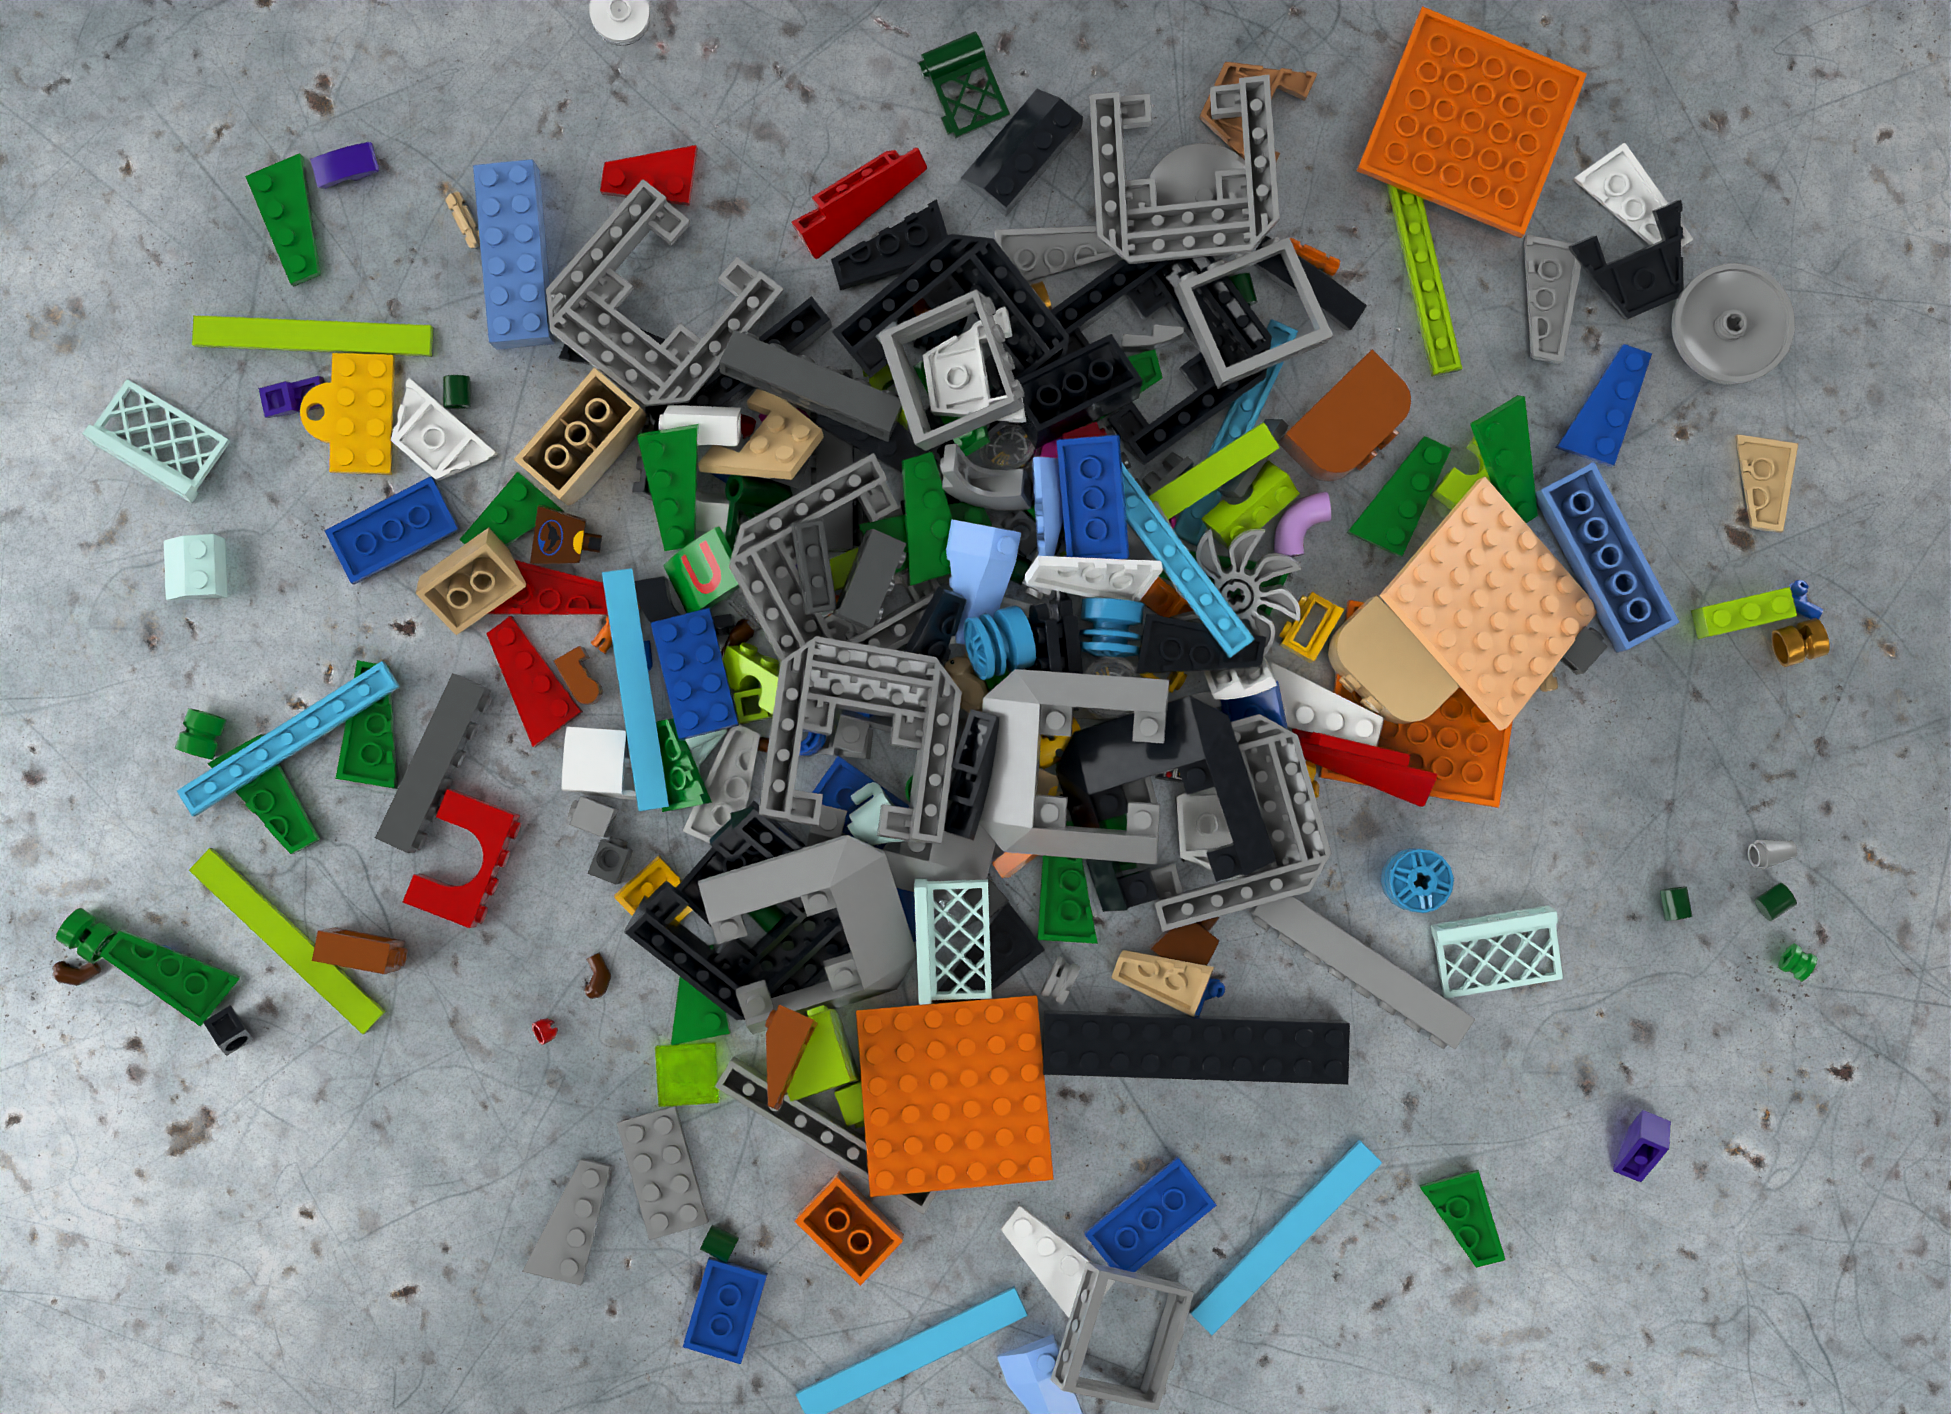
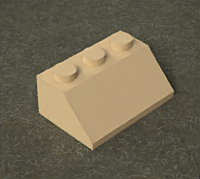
[416,528,526,635]

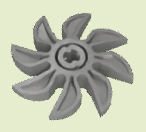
[1170,529,1302,654]

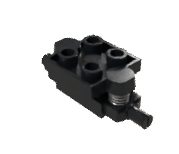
[1025,590,1083,711]

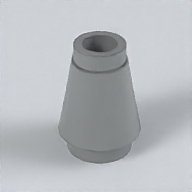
[1748,840,1797,870]

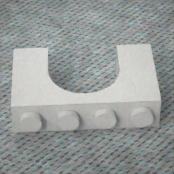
[659,405,741,532]

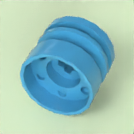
[1079,598,1144,659]
[963,605,1036,680]
[1381,848,1454,913]

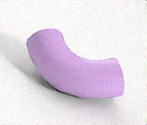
[1274,492,1331,557]

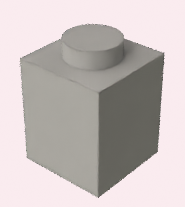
[568,796,619,838]

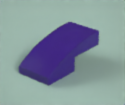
[310,142,379,189]
[258,376,325,418]

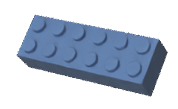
[473,159,555,350]
[1536,462,1680,653]

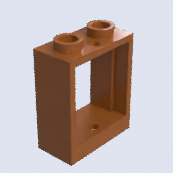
[312,927,408,974]

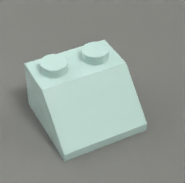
[164,534,227,600]

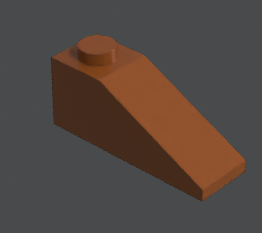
[765,1004,818,1110]

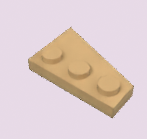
[1735,434,1798,533]
[1111,950,1214,1017]

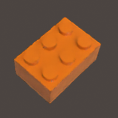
[794,1171,904,1286]

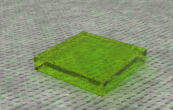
[655,1041,720,1107]

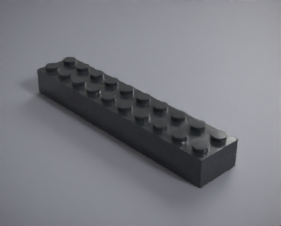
[1043,1010,1350,1085]

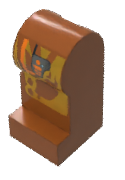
[553,646,603,705]

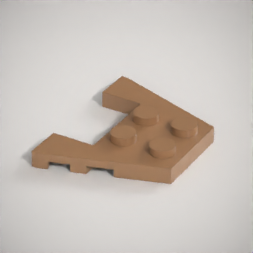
[1199,62,1317,162]

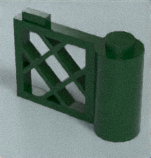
[917,31,1010,139]
[725,475,793,552]

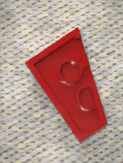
[600,145,698,206]

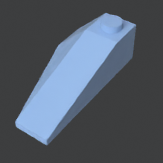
[1032,457,1063,556]
[946,519,1021,645]
[997,1334,1083,1414]

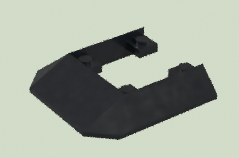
[832,234,1069,464]
[1050,256,1272,465]
[1055,695,1276,912]
[624,806,851,1020]

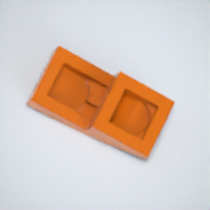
[1139,577,1193,618]

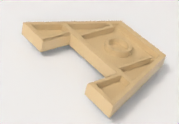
[698,388,824,480]

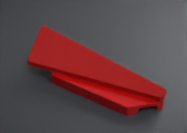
[791,148,927,259]
[1291,728,1437,807]

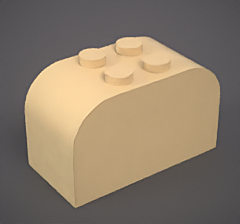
[514,367,647,506]
[1328,595,1460,724]

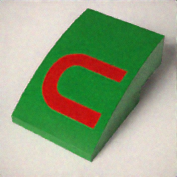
[663,526,739,613]

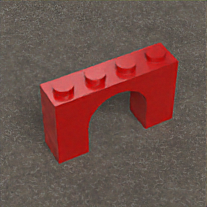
[402,789,521,928]

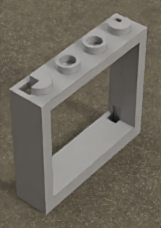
[1174,237,1333,389]
[878,289,1025,451]
[1050,1262,1194,1410]

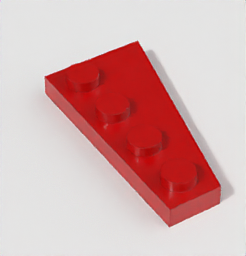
[488,560,608,615]
[486,616,583,748]

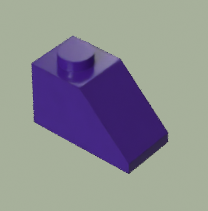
[1613,1110,1671,1182]

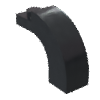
[634,576,736,636]

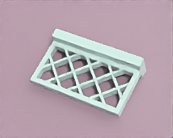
[82,379,230,503]
[914,879,992,1004]
[1430,905,1563,999]

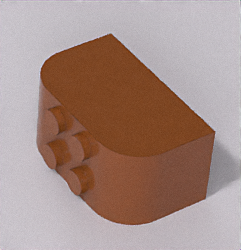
[1278,349,1411,482]

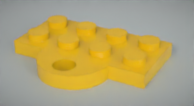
[300,353,395,475]

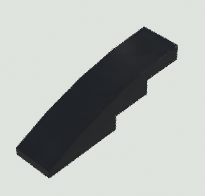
[1253,236,1367,330]
[944,709,999,841]

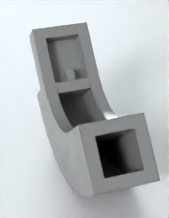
[940,444,1033,511]

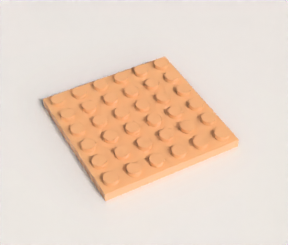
[1379,477,1597,730]

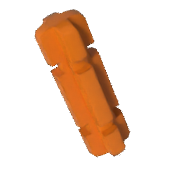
[1290,238,1341,276]

